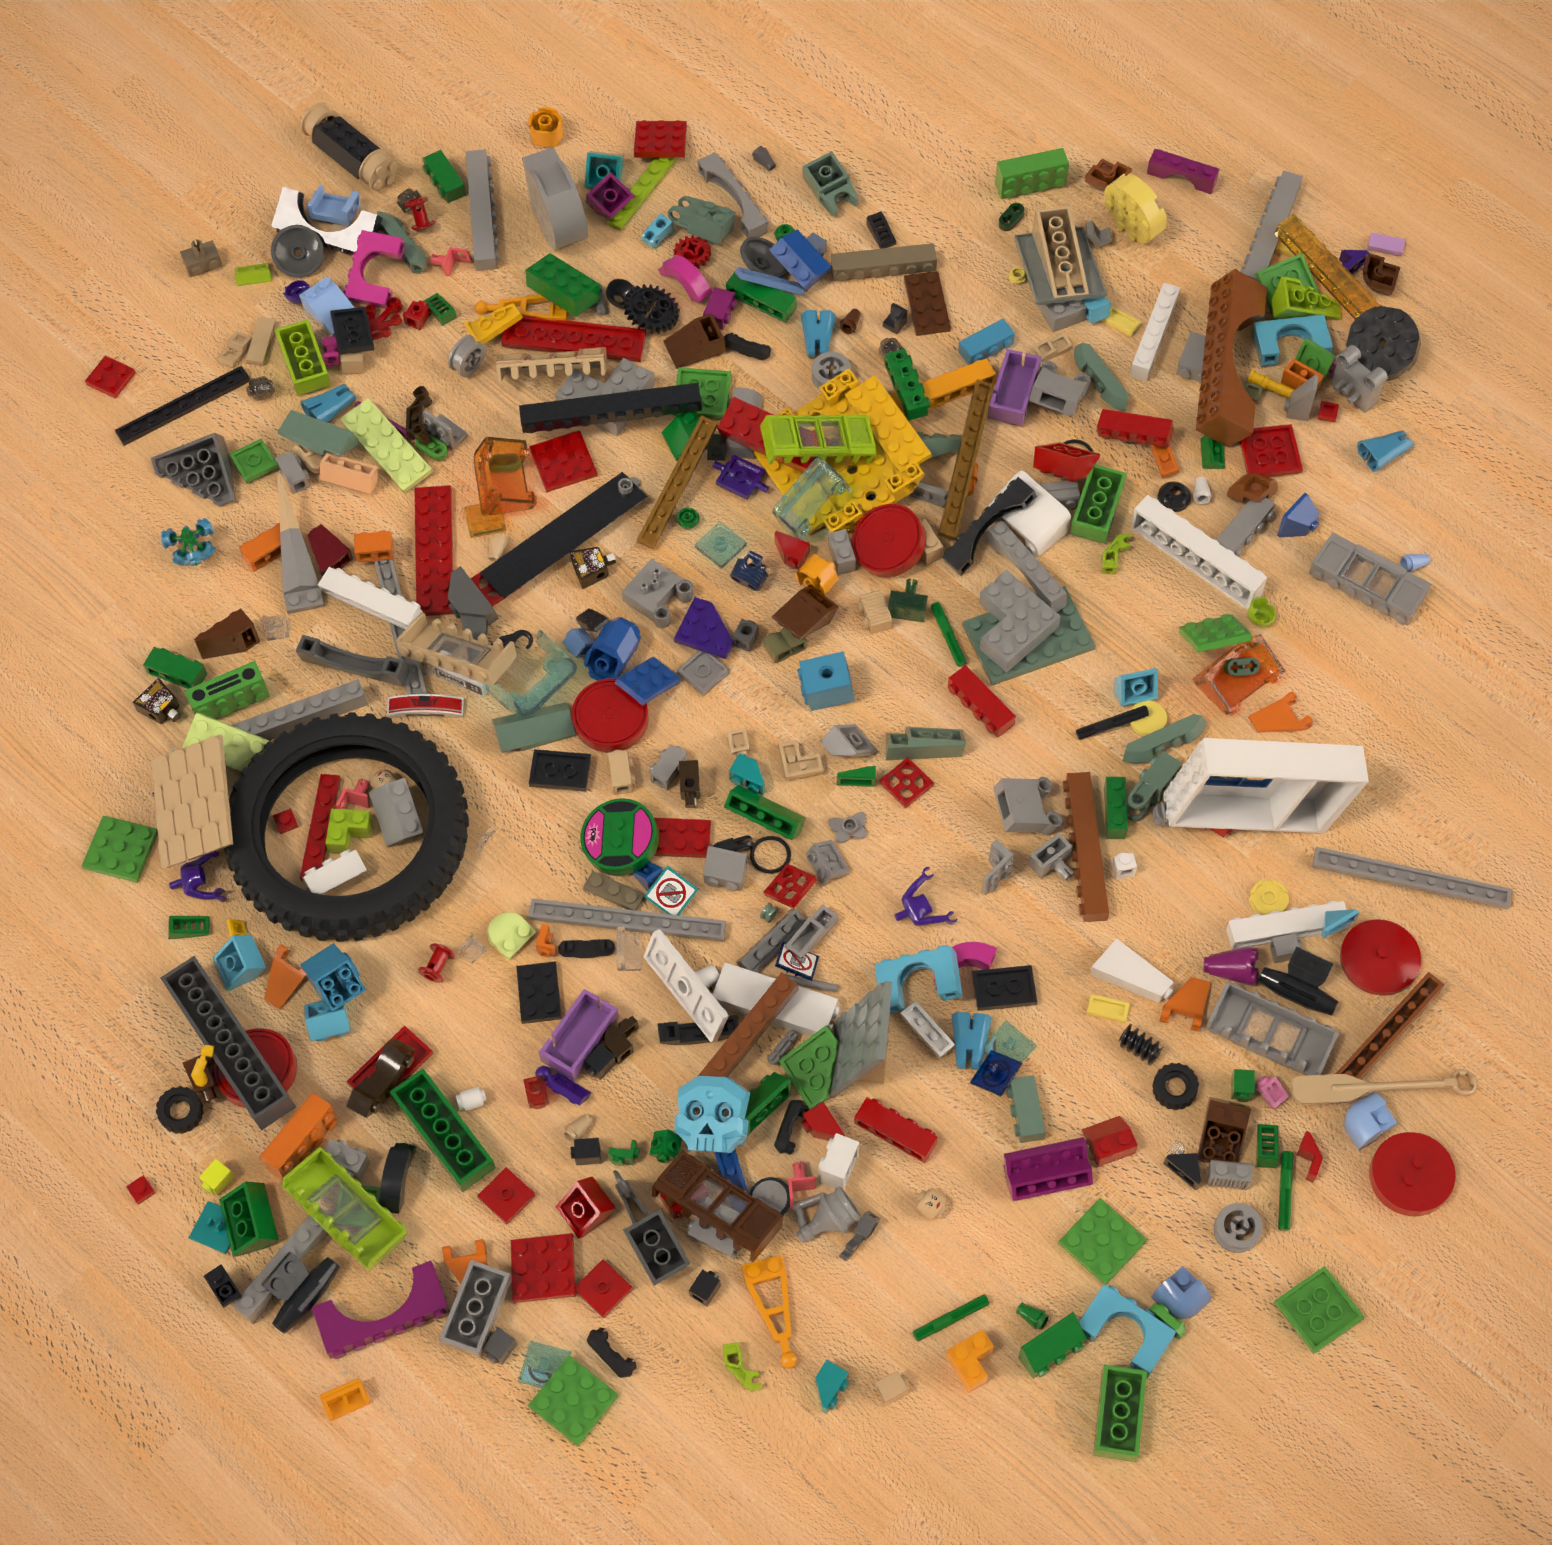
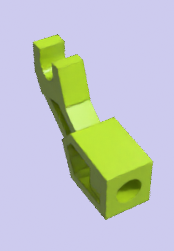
[1101,533,1131,574]
[723,1342,762,1392]

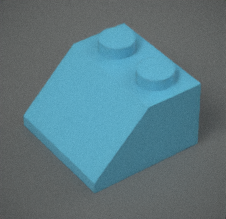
[1114,668,1158,706]
[213,935,266,991]
[304,1000,350,1041]

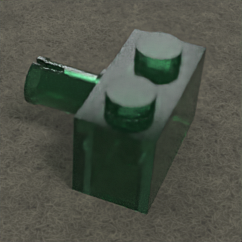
[888,579,928,623]

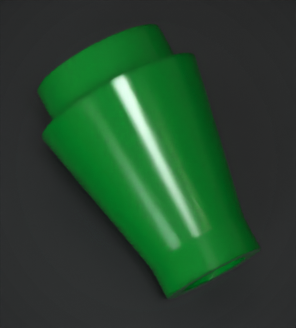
[1016,1302,1049,1330]

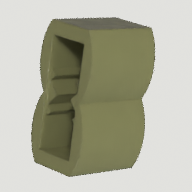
[764,627,807,663]

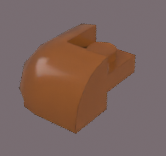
[1085,159,1132,191]
[1227,473,1278,503]

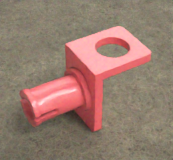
[430,247,472,276]
[335,778,370,809]
[788,1161,816,1209]

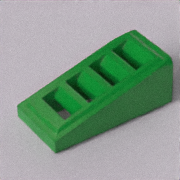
[424,293,457,326]
[837,766,876,787]
[168,916,209,939]
[1256,1124,1279,1168]

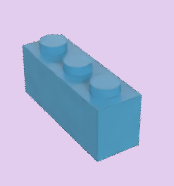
[958,319,1015,365]

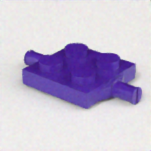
[712,455,769,500]

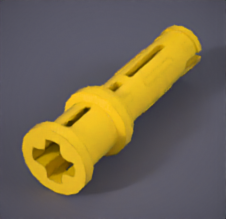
[1247,369,1295,399]

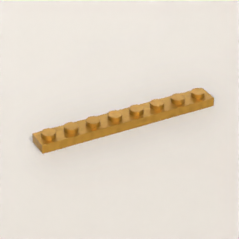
[637,415,718,550]

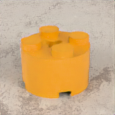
[528,107,564,147]
[795,554,839,595]

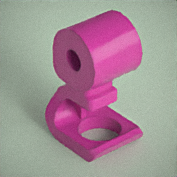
[322,336,341,367]

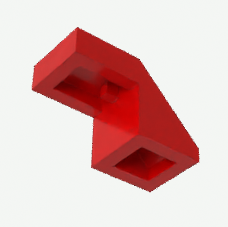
[1297,1131,1323,1183]

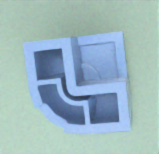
[1344,1092,1397,1150]

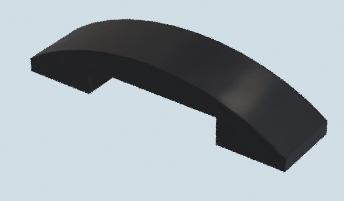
[657,1015,739,1045]

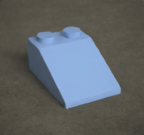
[299,277,355,336]

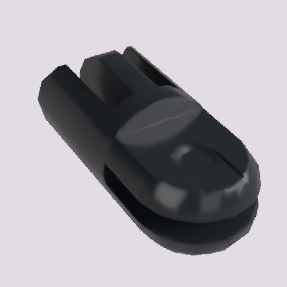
[713,835,754,853]

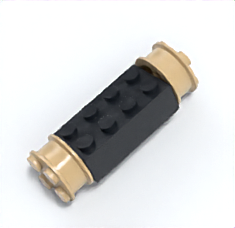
[301,102,398,190]

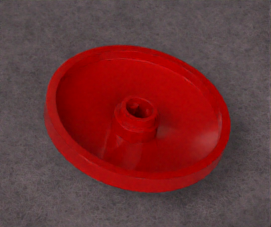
[1340,919,1421,996]

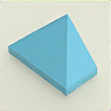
[1321,909,1359,939]

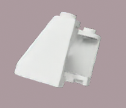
[987,470,1071,558]

